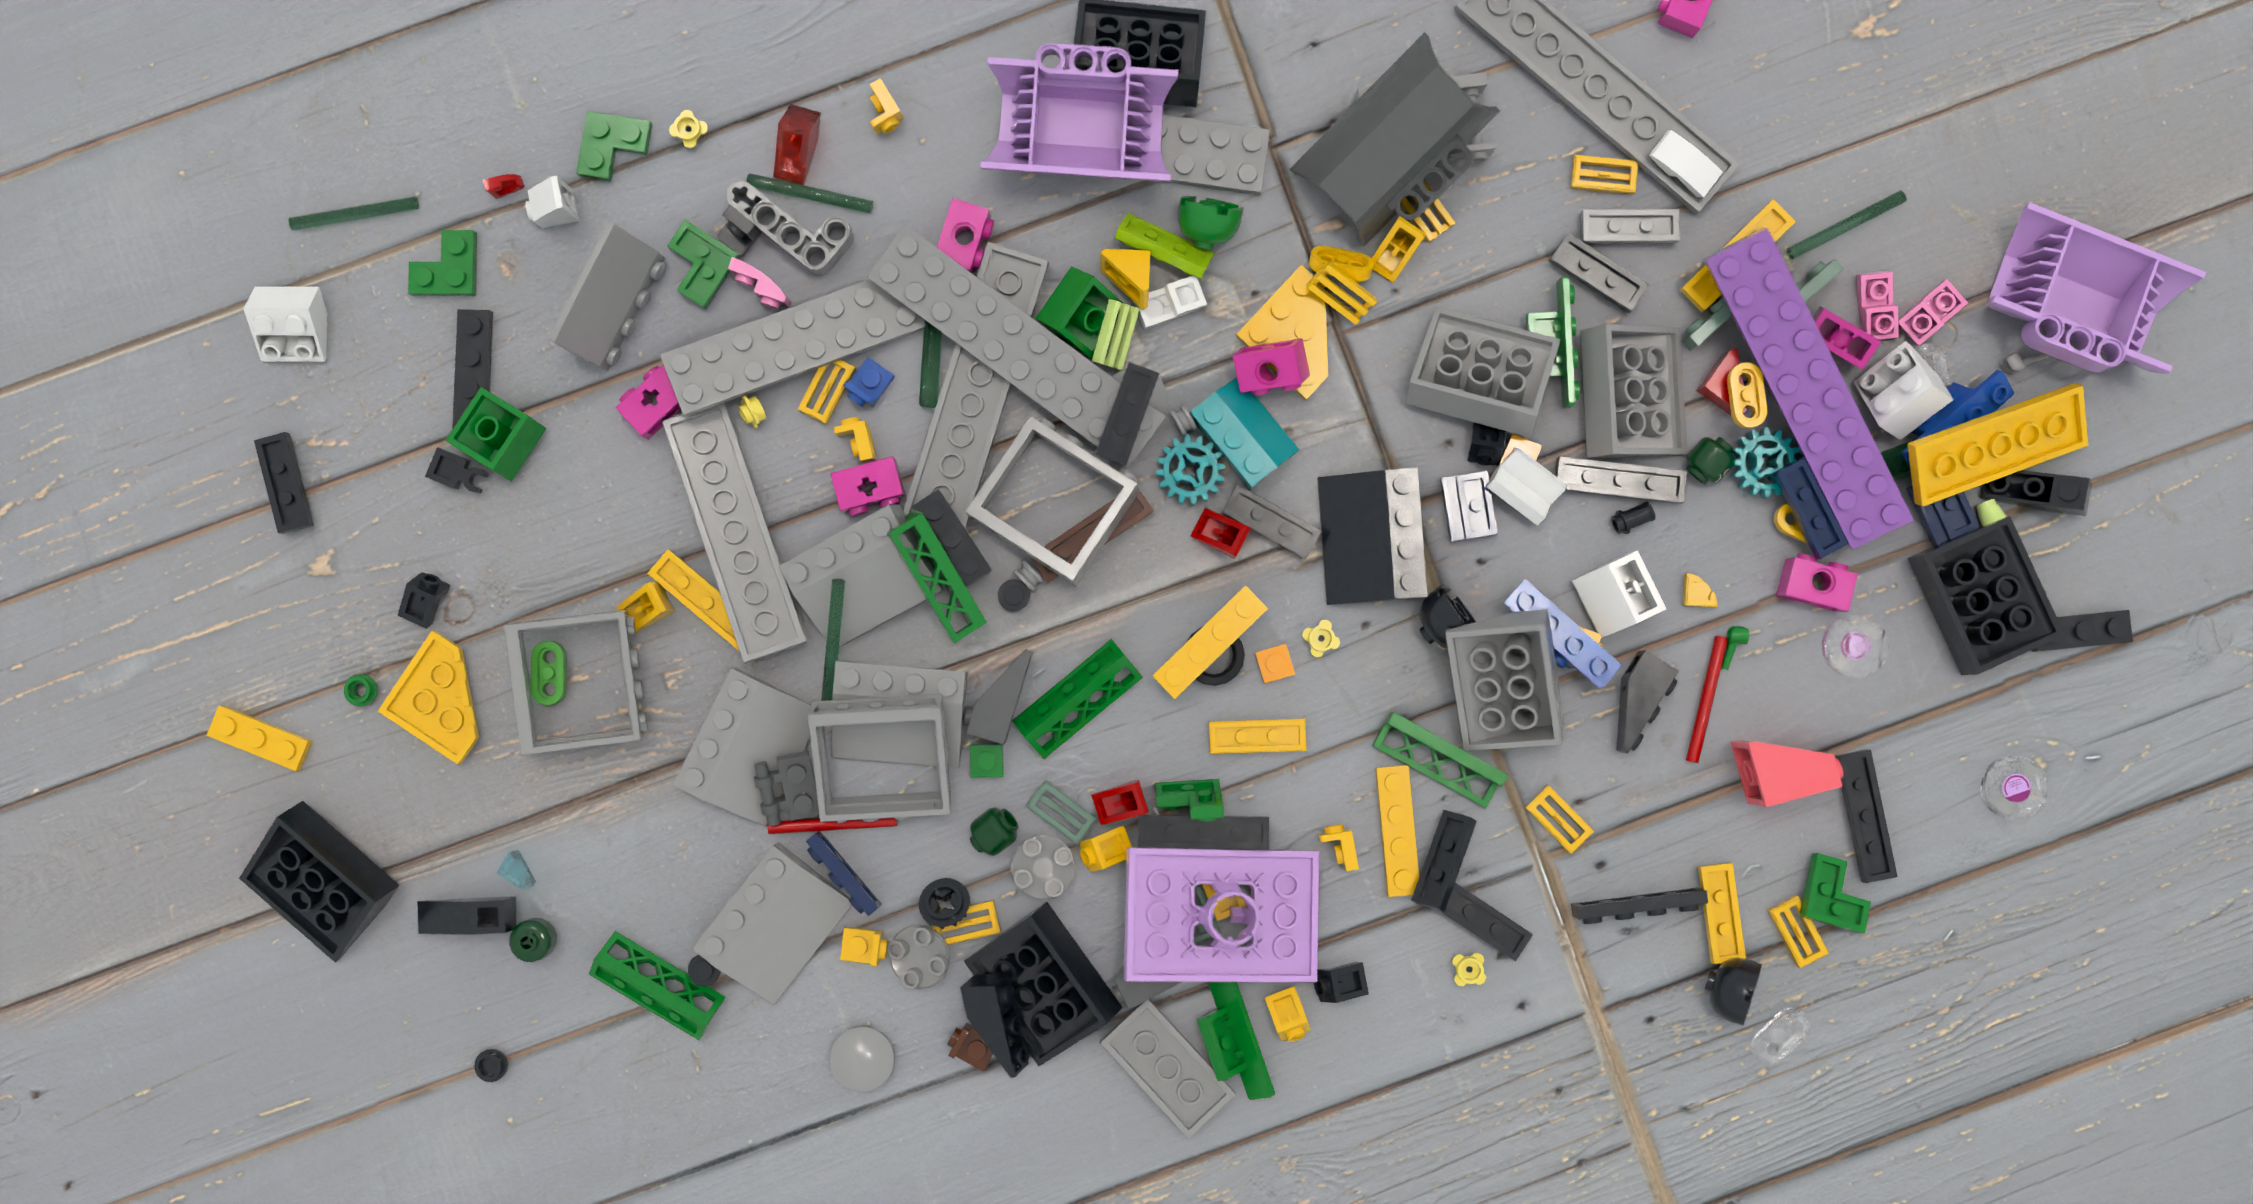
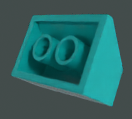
[1190,377,1300,490]

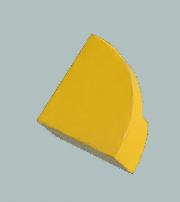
[1683,573,1717,608]

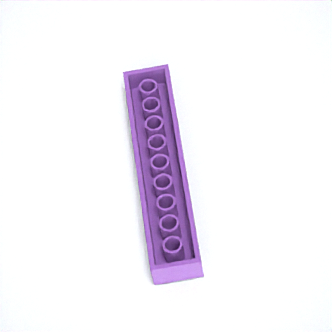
[1703,227,1914,549]

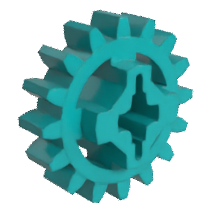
[1731,427,1800,498]
[1156,435,1226,505]

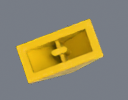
[1371,216,1426,283]
[1100,249,1151,310]
[616,582,676,633]

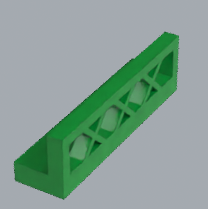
[887,510,987,643]
[1012,639,1143,759]
[1372,712,1508,808]
[589,931,725,1040]

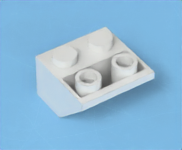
[244,286,327,362]
[1854,341,1954,440]
[1571,550,1666,638]

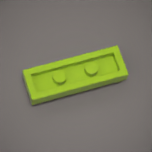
[1114,213,1214,279]

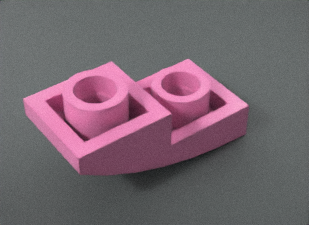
[728,257,791,309]
[1856,271,1899,340]
[1898,279,1968,346]

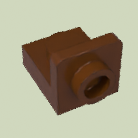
[947,1022,993,1072]

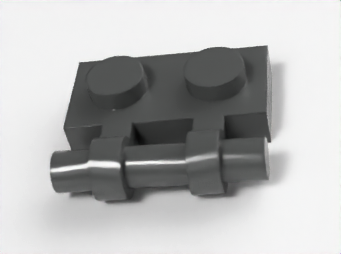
[754,750,819,826]

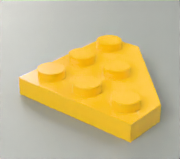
[1236,264,1328,401]
[378,630,480,765]

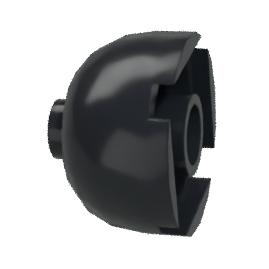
[1419,584,1476,649]
[1705,958,1762,1025]

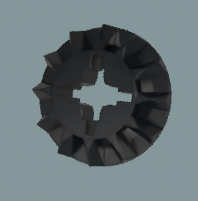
[919,878,971,929]

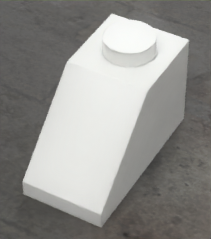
[525,176,579,229]

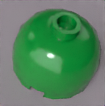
[1178,196,1244,249]

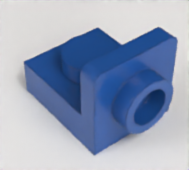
[843,357,895,407]

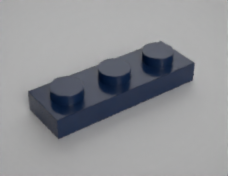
[1772,457,1849,559]
[806,831,882,916]

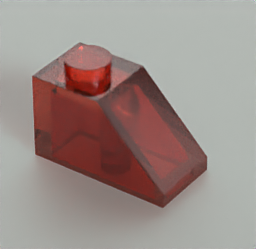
[773,104,821,186]

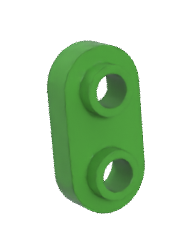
[531,641,567,705]

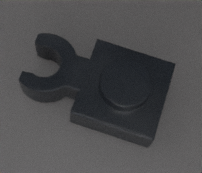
[425,447,489,493]

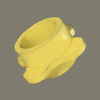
[669,110,708,148]
[738,395,766,429]
[1302,620,1340,657]
[1452,952,1486,986]

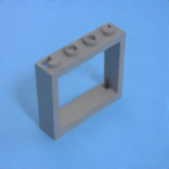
[966,416,1140,586]
[504,609,648,755]
[808,694,952,823]

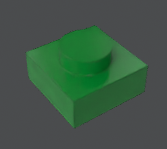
[970,744,1004,778]

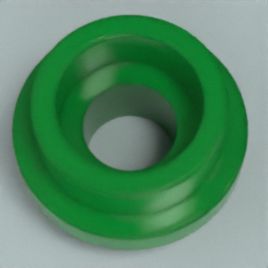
[344,674,378,706]

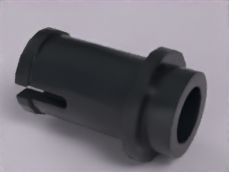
[1611,501,1656,535]

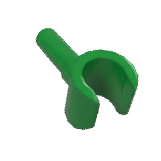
[1721,626,1749,670]

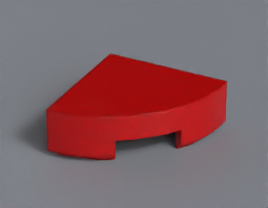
[482,174,525,199]

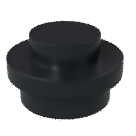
[998,579,1030,612]
[688,955,721,986]
[474,1049,508,1082]

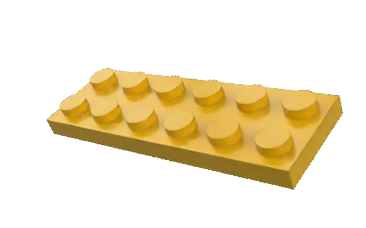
[1907,383,2089,507]

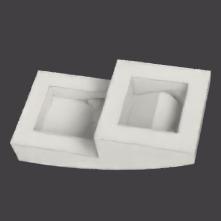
[1649,130,1723,197]
[1133,275,1207,330]

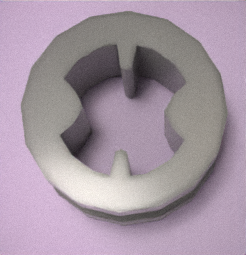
[1169,404,1197,437]
[1013,560,1044,591]

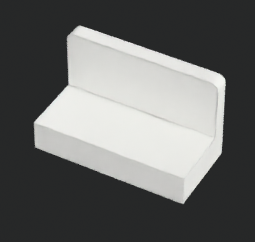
[1487,448,1567,526]

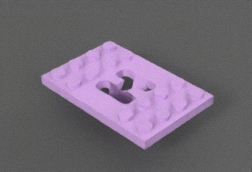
[1124,848,1319,982]

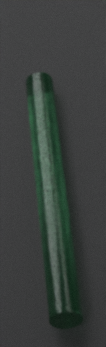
[746,173,874,214]
[1787,190,1907,260]
[289,196,419,230]
[821,579,845,701]

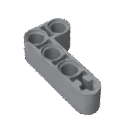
[726,181,854,276]

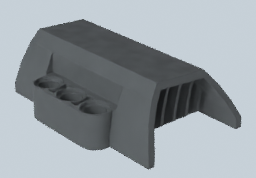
[1290,32,1500,246]

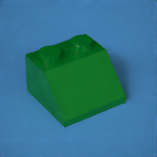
[1035,266,1123,360]
[445,387,547,482]

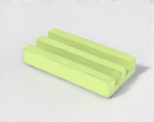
[1092,299,1140,370]

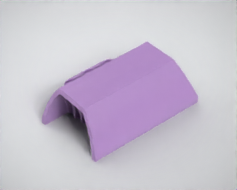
[980,43,1178,182]
[1986,202,2206,374]

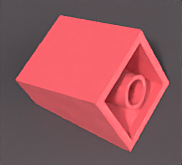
[1730,740,1843,807]

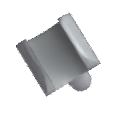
[2000,351,2048,374]

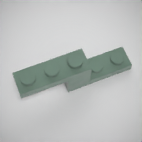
[1681,259,1844,350]

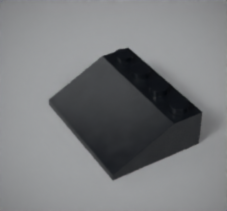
[1073,0,1206,108]
[1317,467,1428,605]
[1908,516,2065,675]
[239,801,399,963]
[964,902,1123,1066]

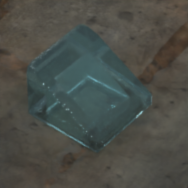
[497,850,536,889]

